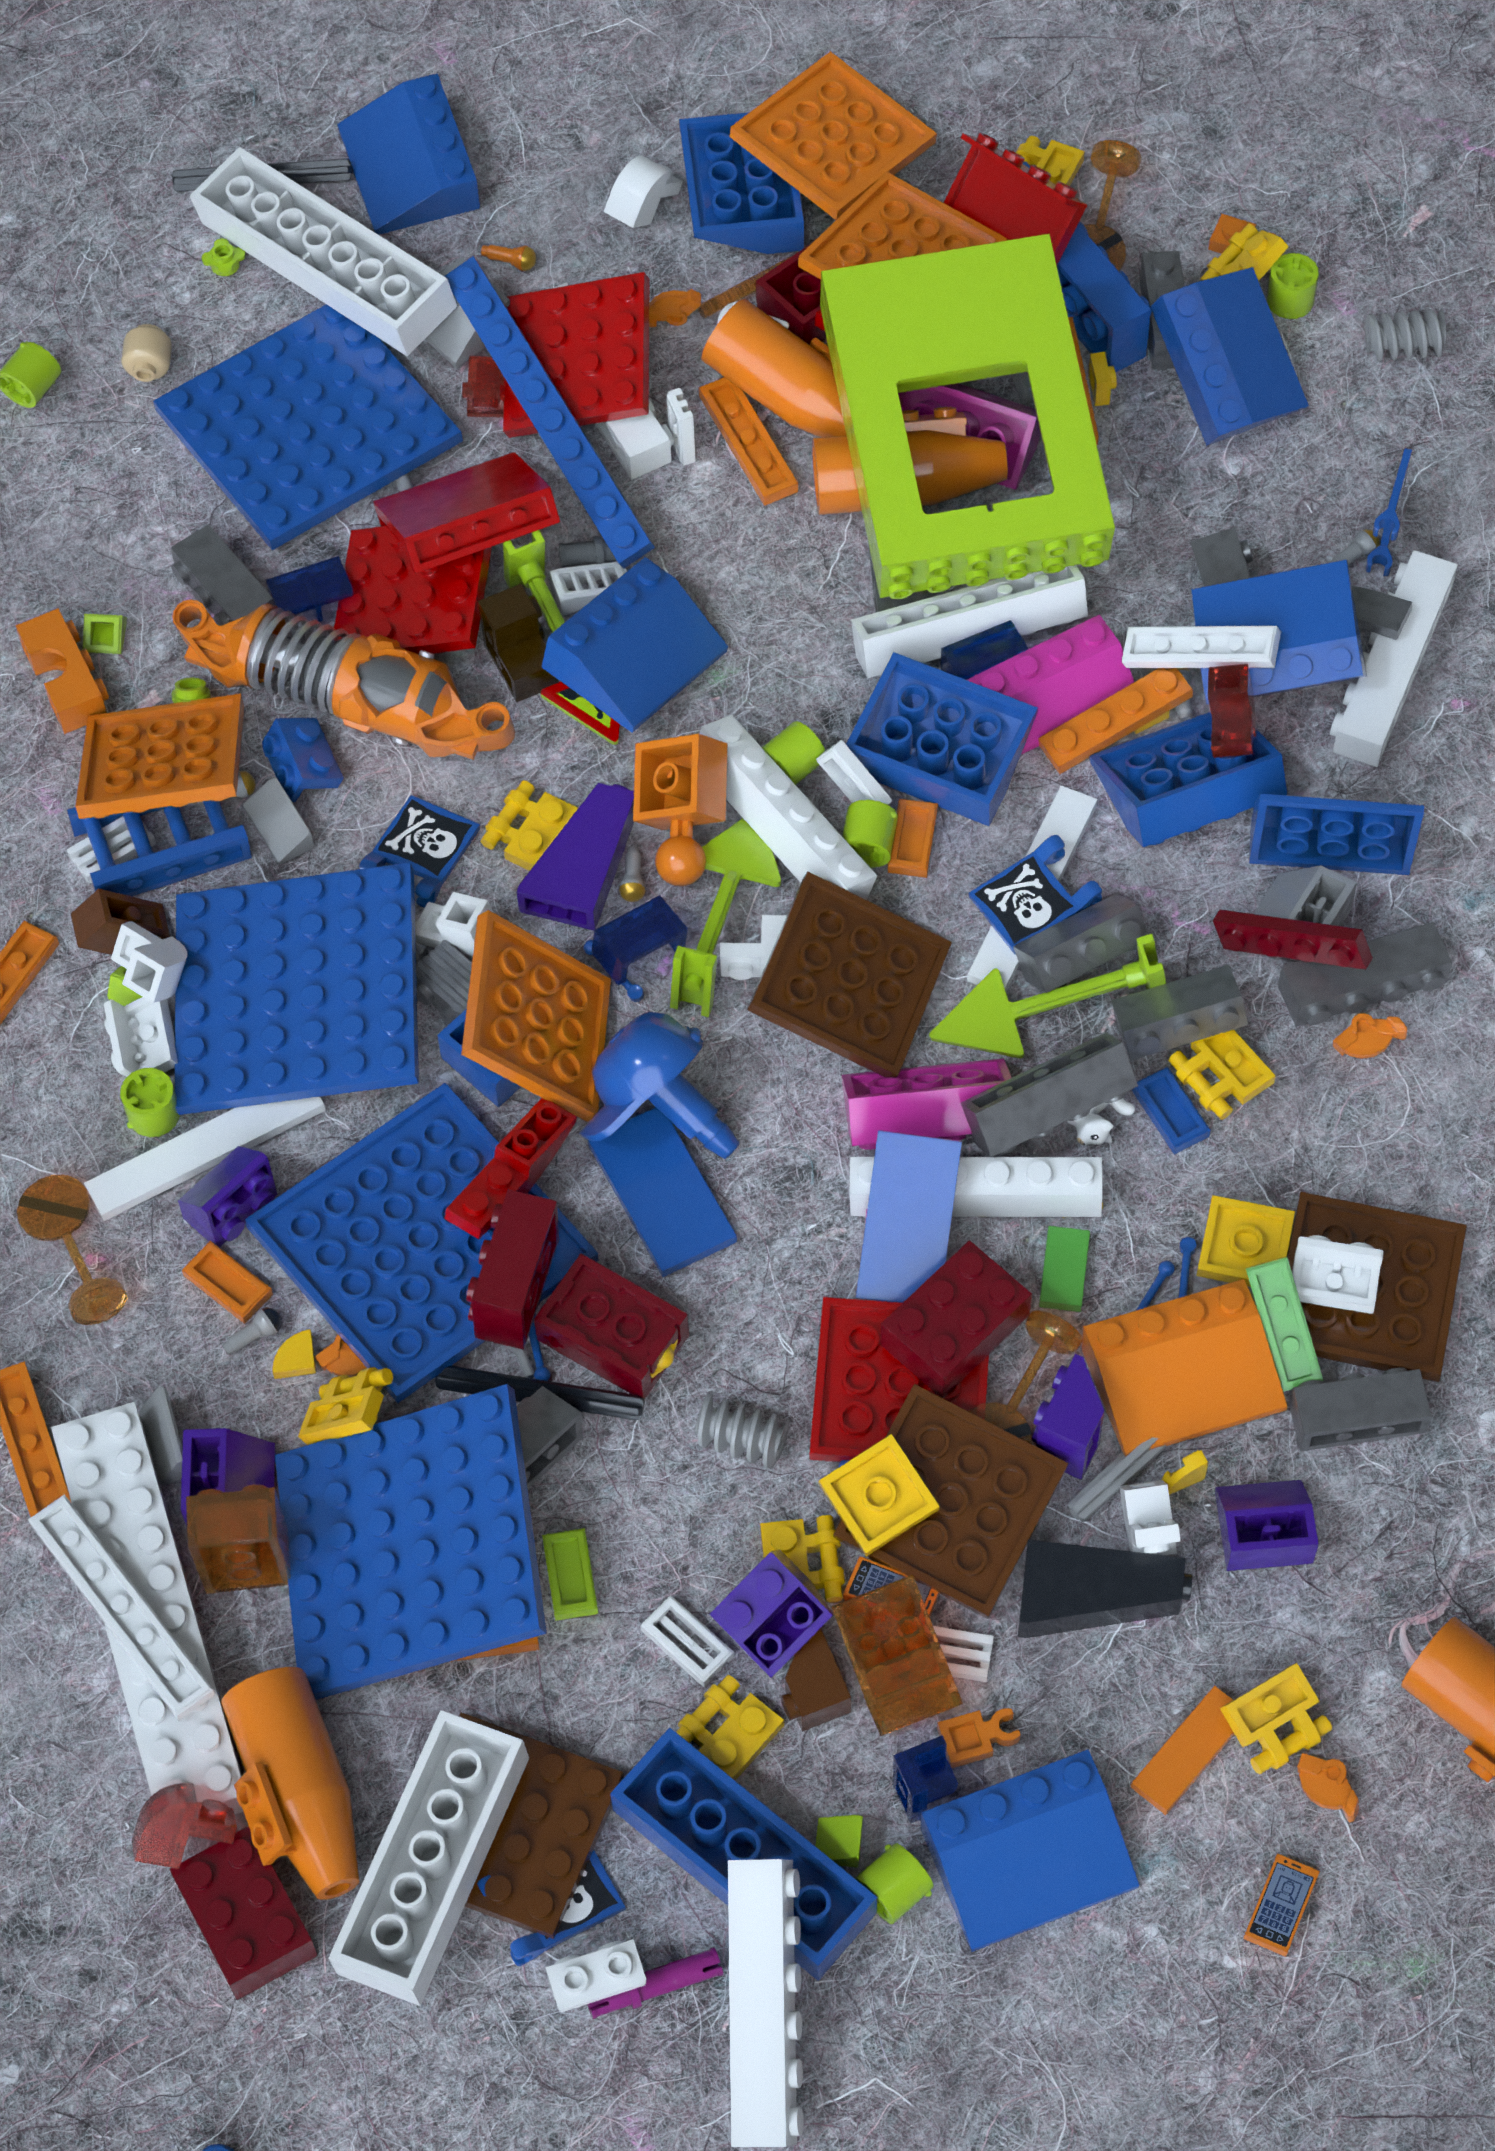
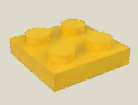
[1196,1195,1295,1287]
[818,1434,940,1556]

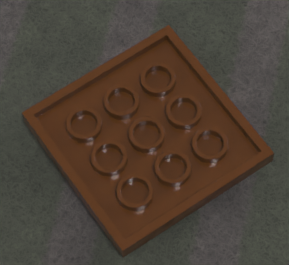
[747,871,952,1078]
[1288,1192,1467,1382]
[833,1384,1069,1619]
[458,1712,624,1939]

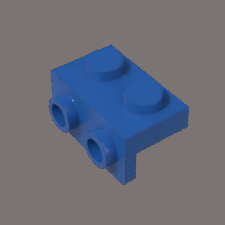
[262,718,344,802]

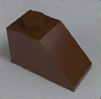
[70,888,170,955]
[780,1629,851,1732]

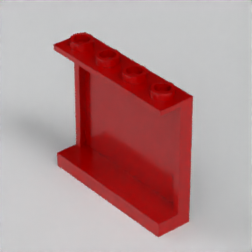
[943,132,1088,265]
[373,452,560,574]

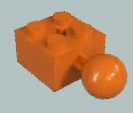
[633,733,728,887]

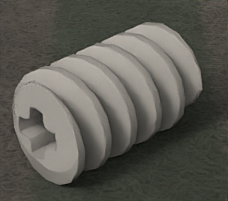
[1365,309,1446,361]
[695,1393,790,1469]

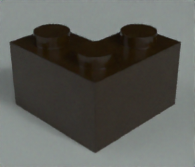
[478,583,558,703]

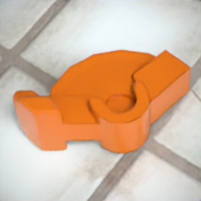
[649,289,701,328]
[1333,1013,1408,1059]
[314,1335,367,1377]
[1297,1753,1359,1822]

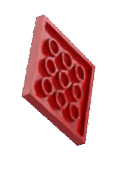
[503,272,650,438]
[334,526,492,654]
[809,1297,989,1462]

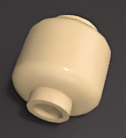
[121,324,172,382]

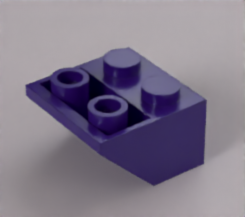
[178,1146,278,1248]
[1032,1354,1104,1480]
[181,1428,276,1530]
[1215,1480,1319,1571]
[710,1550,834,1678]

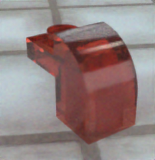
[462,356,506,418]
[1208,664,1256,758]
[131,1783,237,1869]

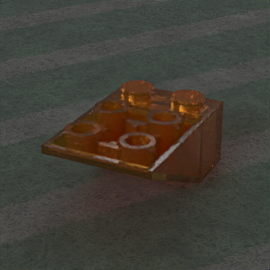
[831,1575,963,1736]

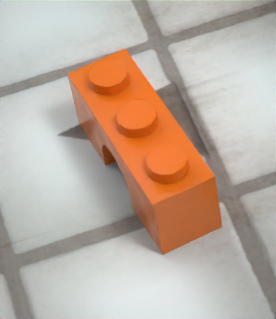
[15,608,109,734]

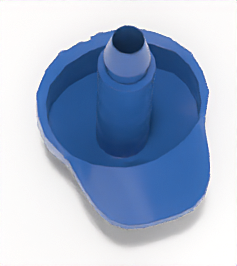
[579,1011,740,1159]

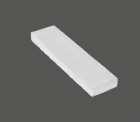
[1122,626,1281,668]

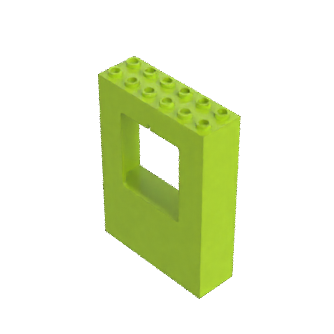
[820,234,1115,599]

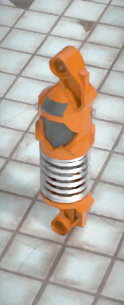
[172,599,516,760]

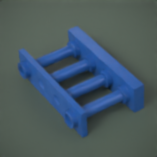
[67,800,252,896]

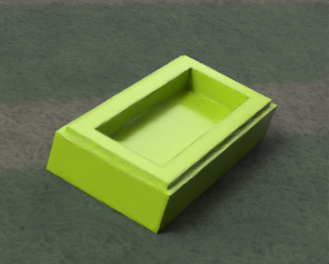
[542,1528,598,1621]

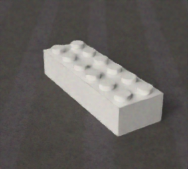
[328,1710,529,2006]

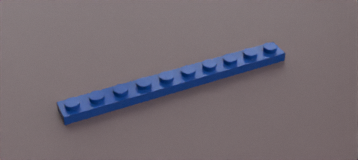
[444,256,655,569]

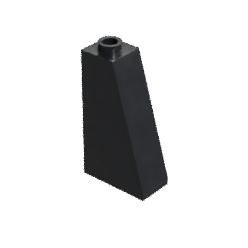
[1018,1540,1192,1638]

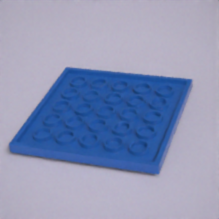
[153,304,463,550]
[175,862,419,1115]
[245,1083,599,1404]
[275,1384,547,1700]

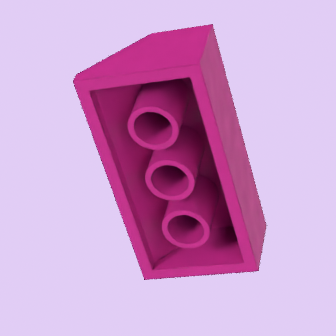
[898,383,1041,490]
[967,614,1134,755]
[842,1058,1012,1150]

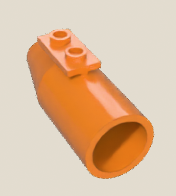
[701,299,846,438]
[812,407,1008,515]
[1401,1616,1495,1783]
[221,1667,360,1900]

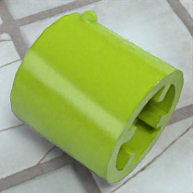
[1267,253,1319,319]
[0,341,62,408]
[762,721,825,785]
[842,800,898,868]
[120,1068,180,1137]
[855,1843,934,1924]

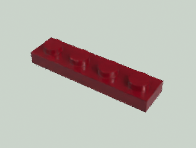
[1212,909,1373,970]

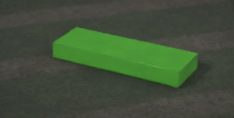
[1246,1256,1324,1392]

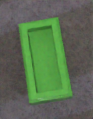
[1039,1226,1090,1312]

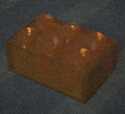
[186,1485,291,1594]

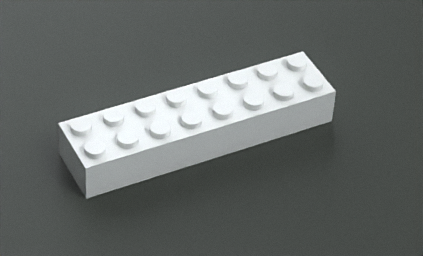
[190,147,457,356]

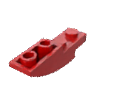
[445,1098,577,1239]

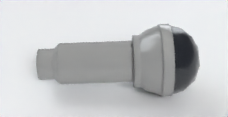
[222,1307,282,1355]

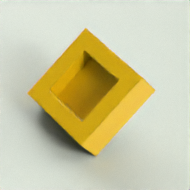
[1088,352,1117,406]

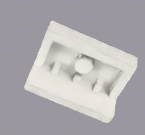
[104,997,178,1077]
[1292,1235,1384,1314]
[546,1939,646,2012]

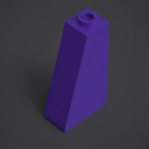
[516,783,634,931]

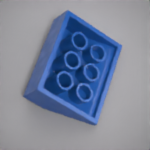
[337,73,480,235]
[679,112,804,254]
[1150,267,1309,446]
[542,557,728,733]
[1191,560,1367,705]
[846,652,1038,826]
[1089,704,1288,848]
[1249,794,1424,875]
[920,1749,1140,1952]

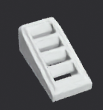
[549,562,627,616]

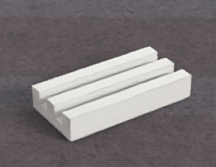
[667,388,696,466]
[816,740,893,804]
[66,816,156,884]
[640,1595,734,1687]
[900,1622,994,1682]

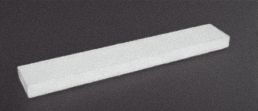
[967,786,1098,991]
[84,1097,326,1221]
[28,1494,216,1721]

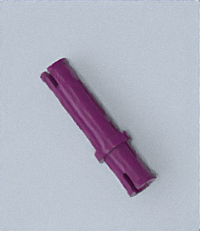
[587,1947,723,2019]

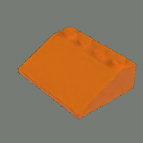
[1082,1279,1287,1457]

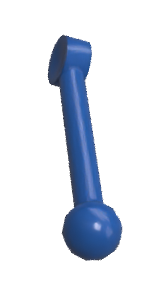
[583,940,644,1002]
[1178,1237,1196,1298]
[1136,1260,1175,1310]
[529,1314,551,1381]

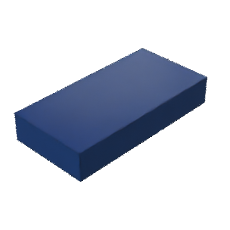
[1132,1067,1211,1155]

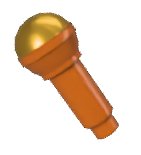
[481,245,536,271]

